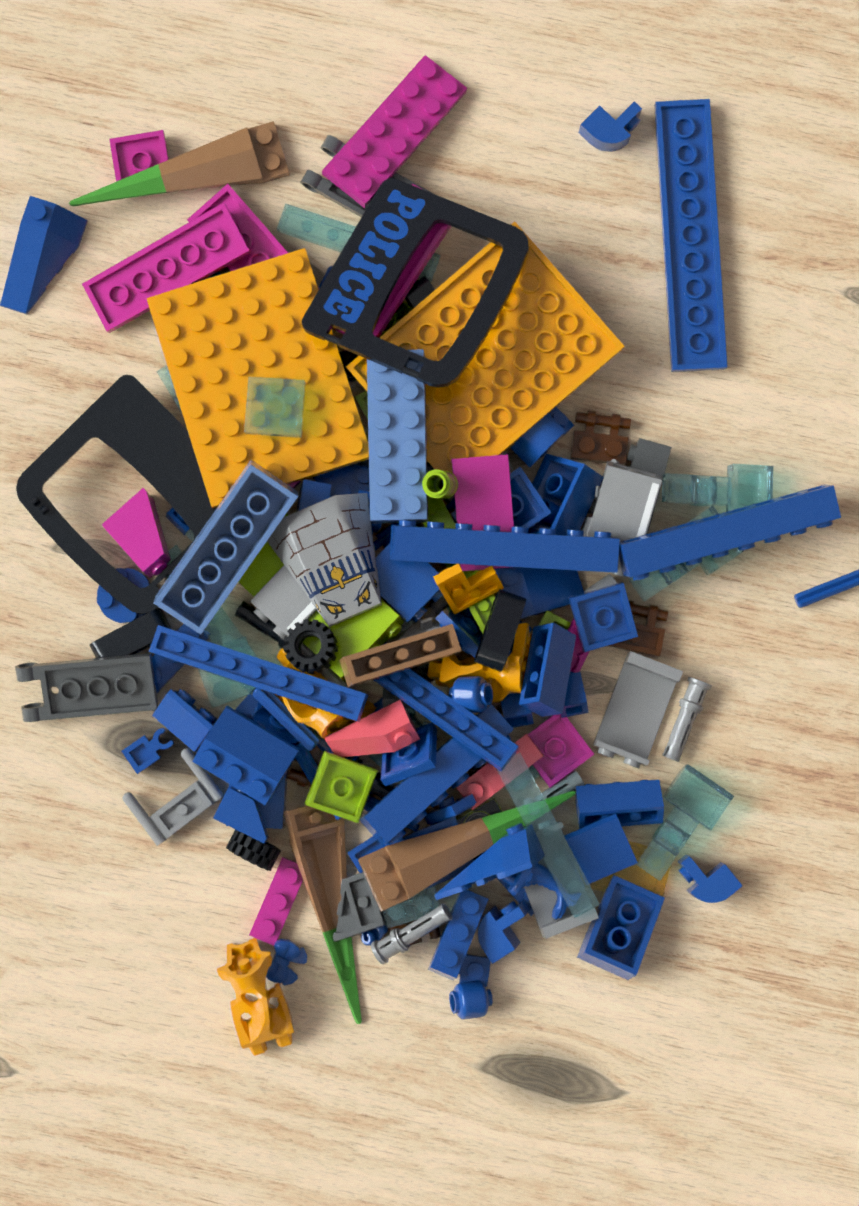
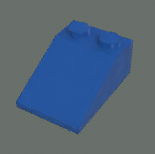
[451,467,551,530]
[494,567,584,620]
[577,875,665,980]

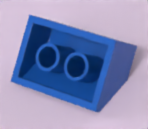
[528,453,604,535]
[192,705,300,805]

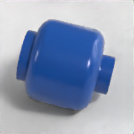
[449,676,493,713]
[449,981,493,1020]

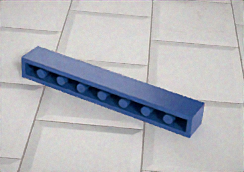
[619,484,841,580]
[389,520,620,573]

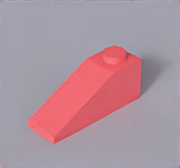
[325,700,420,757]
[456,733,544,810]

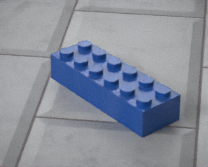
[360,704,514,845]

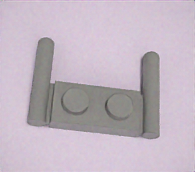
[122,748,224,846]

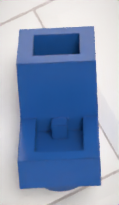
[578,101,642,152]
[511,407,575,468]
[677,855,742,903]
[478,900,530,964]

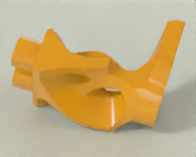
[427,623,532,703]
[275,648,376,741]
[217,938,294,1056]

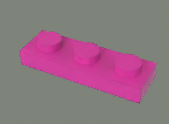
[249,857,303,946]

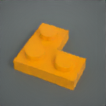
[433,564,504,615]

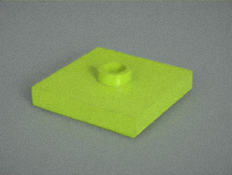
[304,751,378,823]

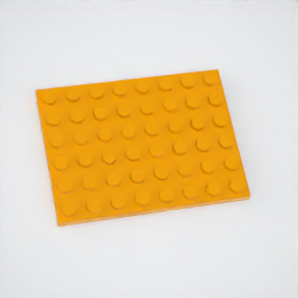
[346,221,625,473]
[146,248,369,509]

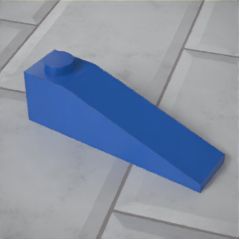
[0,196,88,315]
[434,823,545,900]

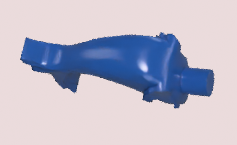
[500,863,582,920]

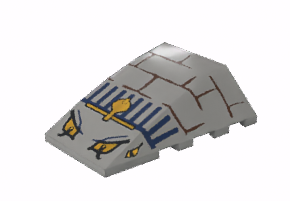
[267,493,382,627]

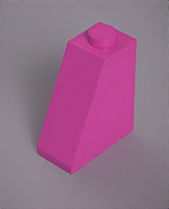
[101,488,171,578]

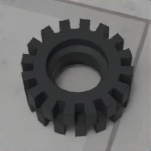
[283,619,338,674]
[226,829,281,871]

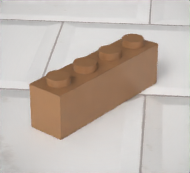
[339,624,461,688]

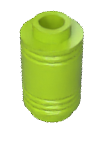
[422,469,458,499]

